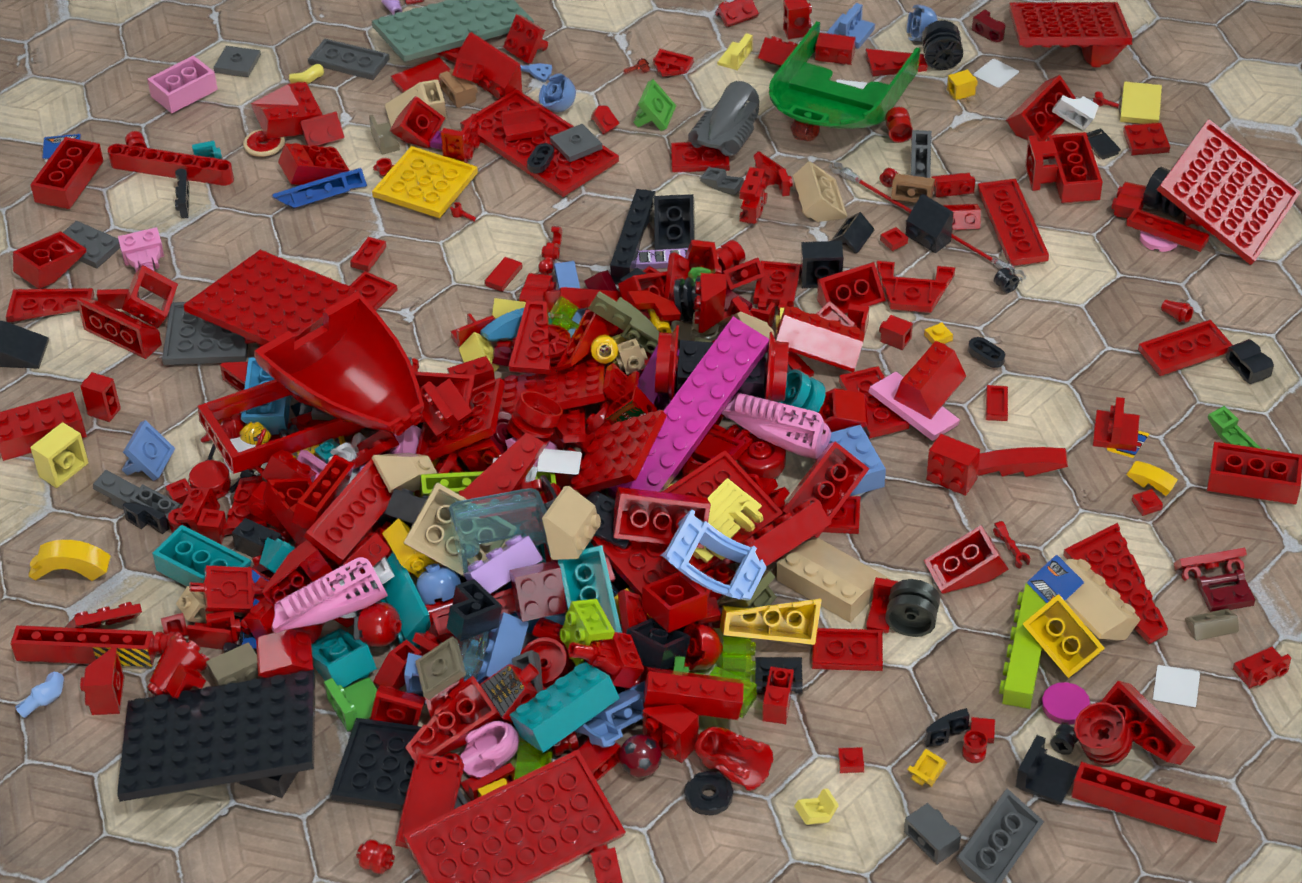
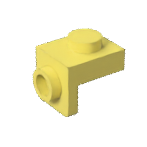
[794,788,839,825]

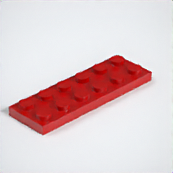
[977,178,1049,266]
[303,458,393,565]

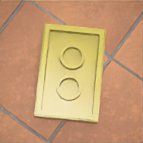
[1120,82,1162,124]

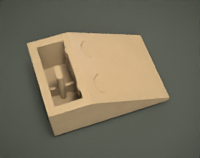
[385,79,447,127]

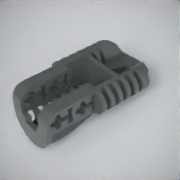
[688,81,760,156]

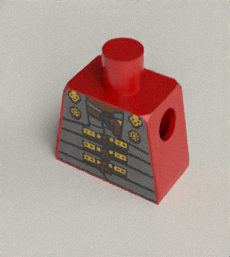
[480,663,539,722]

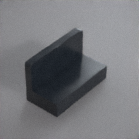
[831,212,874,253]

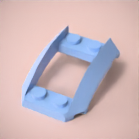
[661,509,766,601]

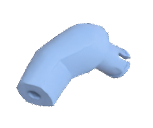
[15,672,64,718]

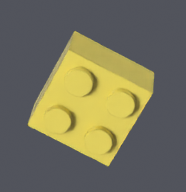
[30,422,88,488]

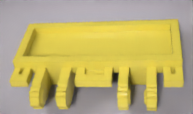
[692,478,763,563]

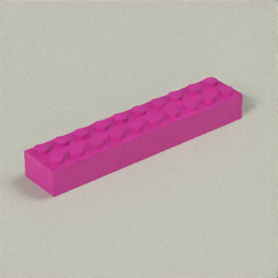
[608,316,770,499]

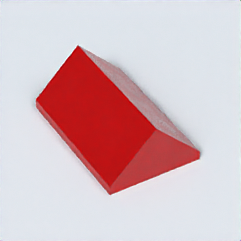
[817,262,886,314]

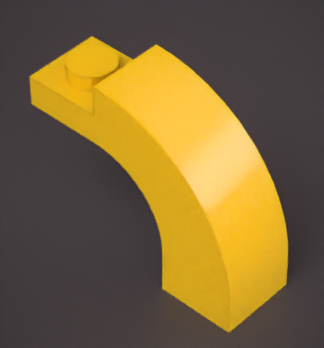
[28,540,111,581]

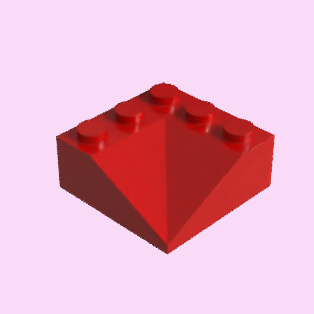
[251,82,323,139]

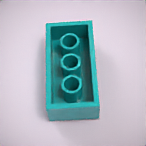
[510,662,620,752]

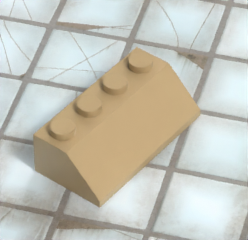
[1065,559,1141,640]

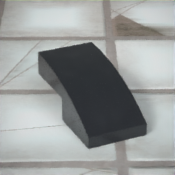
[122,502,169,534]

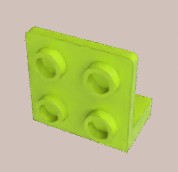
[560,599,615,666]

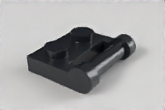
[755,657,803,694]

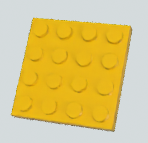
[372,146,478,218]

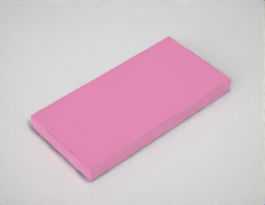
[868,372,960,441]

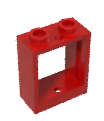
[122,265,178,328]

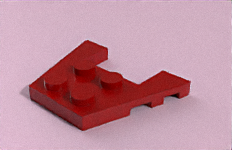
[876,261,956,313]

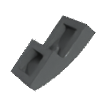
[700,167,744,195]

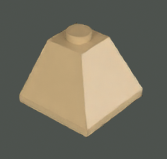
[372,453,437,493]

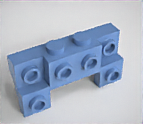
[575,680,645,748]

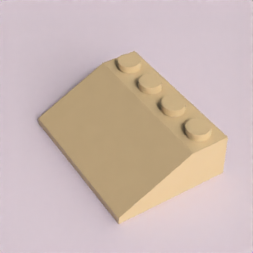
[404,483,517,577]
[777,538,890,623]

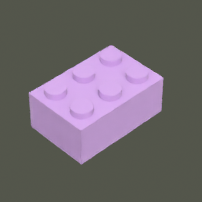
[463,535,543,594]

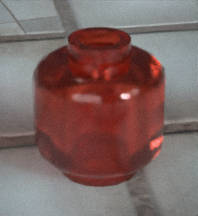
[791,120,820,142]

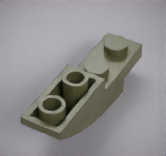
[588,291,659,355]

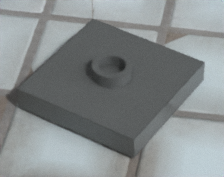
[213,46,261,77]
[550,123,603,162]

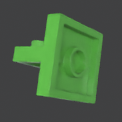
[633,79,676,131]

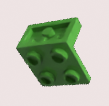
[324,678,377,731]

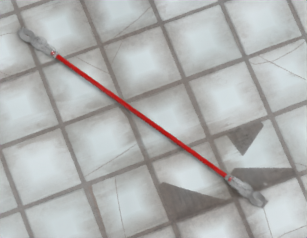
[829,161,1027,282]

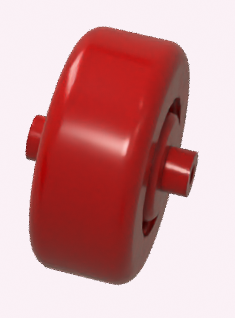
[737,434,786,478]

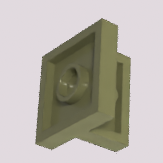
[718,570,777,608]

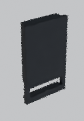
[1087,128,1121,160]

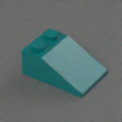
[311,628,377,689]

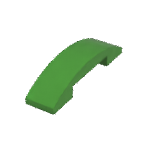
[1208,406,1270,450]

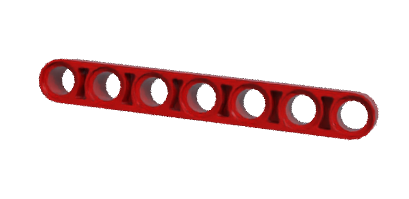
[107,144,234,186]

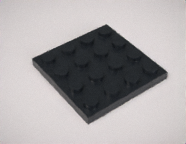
[330,718,443,810]

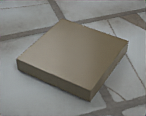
[415,636,467,700]

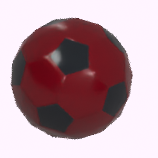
[619,735,662,778]

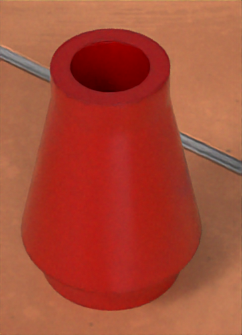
[1161,299,1194,323]

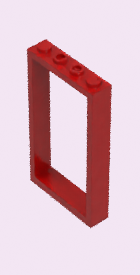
[198,380,366,474]

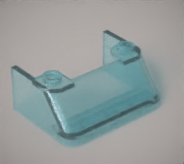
[449,488,551,573]

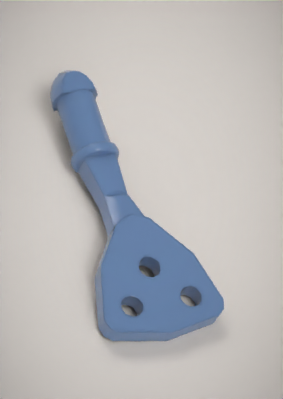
[521,63,552,82]

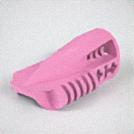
[722,393,831,460]
[272,557,388,633]

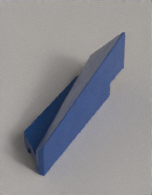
[272,168,367,208]

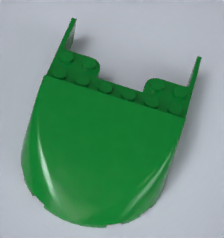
[769,21,920,129]

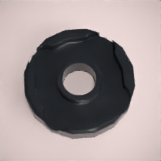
[685,771,733,816]

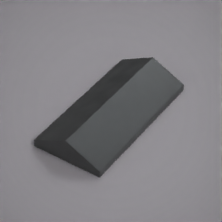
[956,788,1044,883]

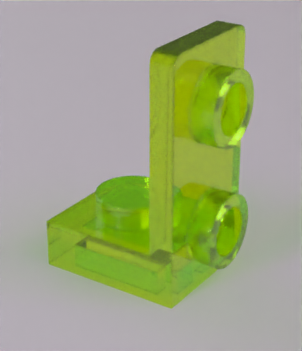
[548,297,580,330]

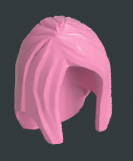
[460,721,520,778]

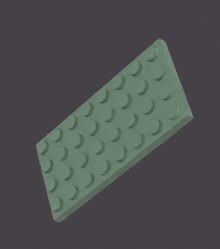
[372,0,534,62]

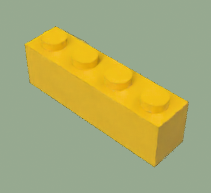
[720,598,822,645]

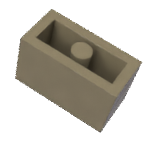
[206,642,261,686]

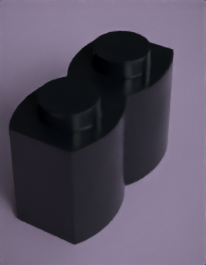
[1226,339,1274,384]

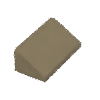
[1185,609,1239,641]

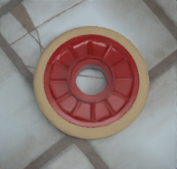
[243,129,285,157]

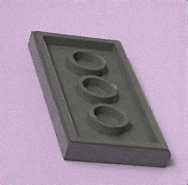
[308,38,390,80]

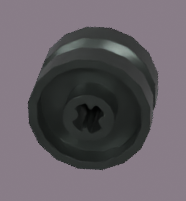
[885,579,940,637]

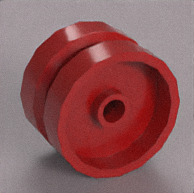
[520,637,575,688]

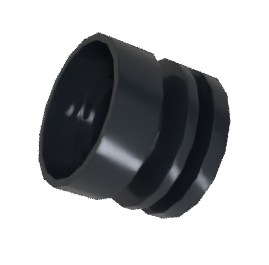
[921,20,963,70]
[1143,166,1182,218]
[674,276,700,322]

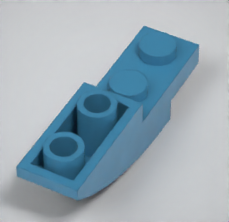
[480,307,565,342]

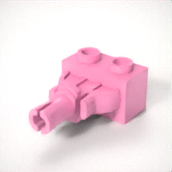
[118,227,164,272]

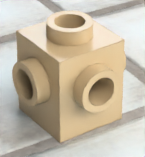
[616,338,648,375]
[176,586,213,624]

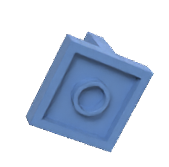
[826,3,875,49]
[122,420,175,481]

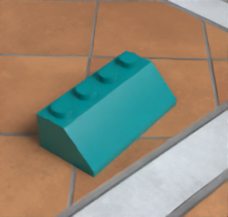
[152,525,252,586]
[558,545,622,641]
[375,552,431,649]

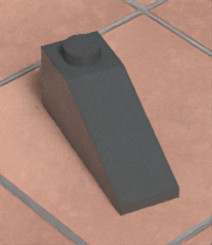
[911,130,932,178]

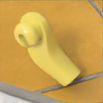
[289,64,324,84]

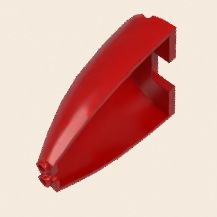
[254,291,424,436]

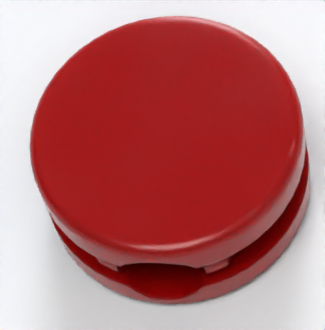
[189,460,231,499]

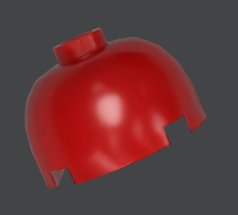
[358,601,402,647]
[683,623,723,671]

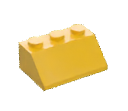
[1023,594,1105,679]

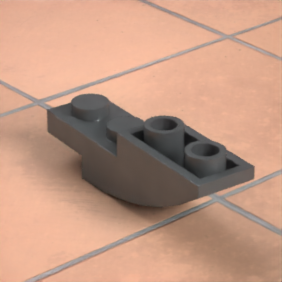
[93,470,180,521]

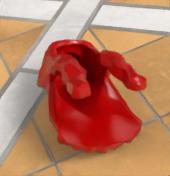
[695,726,774,791]

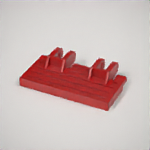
[692,420,753,462]

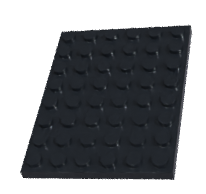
[117,670,316,802]

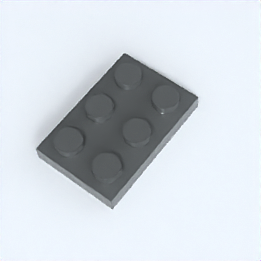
[62,221,120,269]

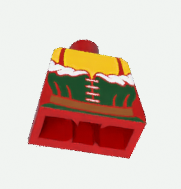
[605,386,657,424]

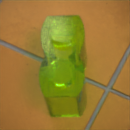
[722,635,756,682]

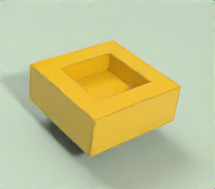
[924,322,953,344]

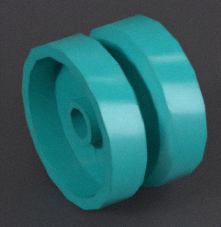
[778,369,825,418]

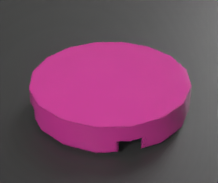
[1042,682,1090,725]

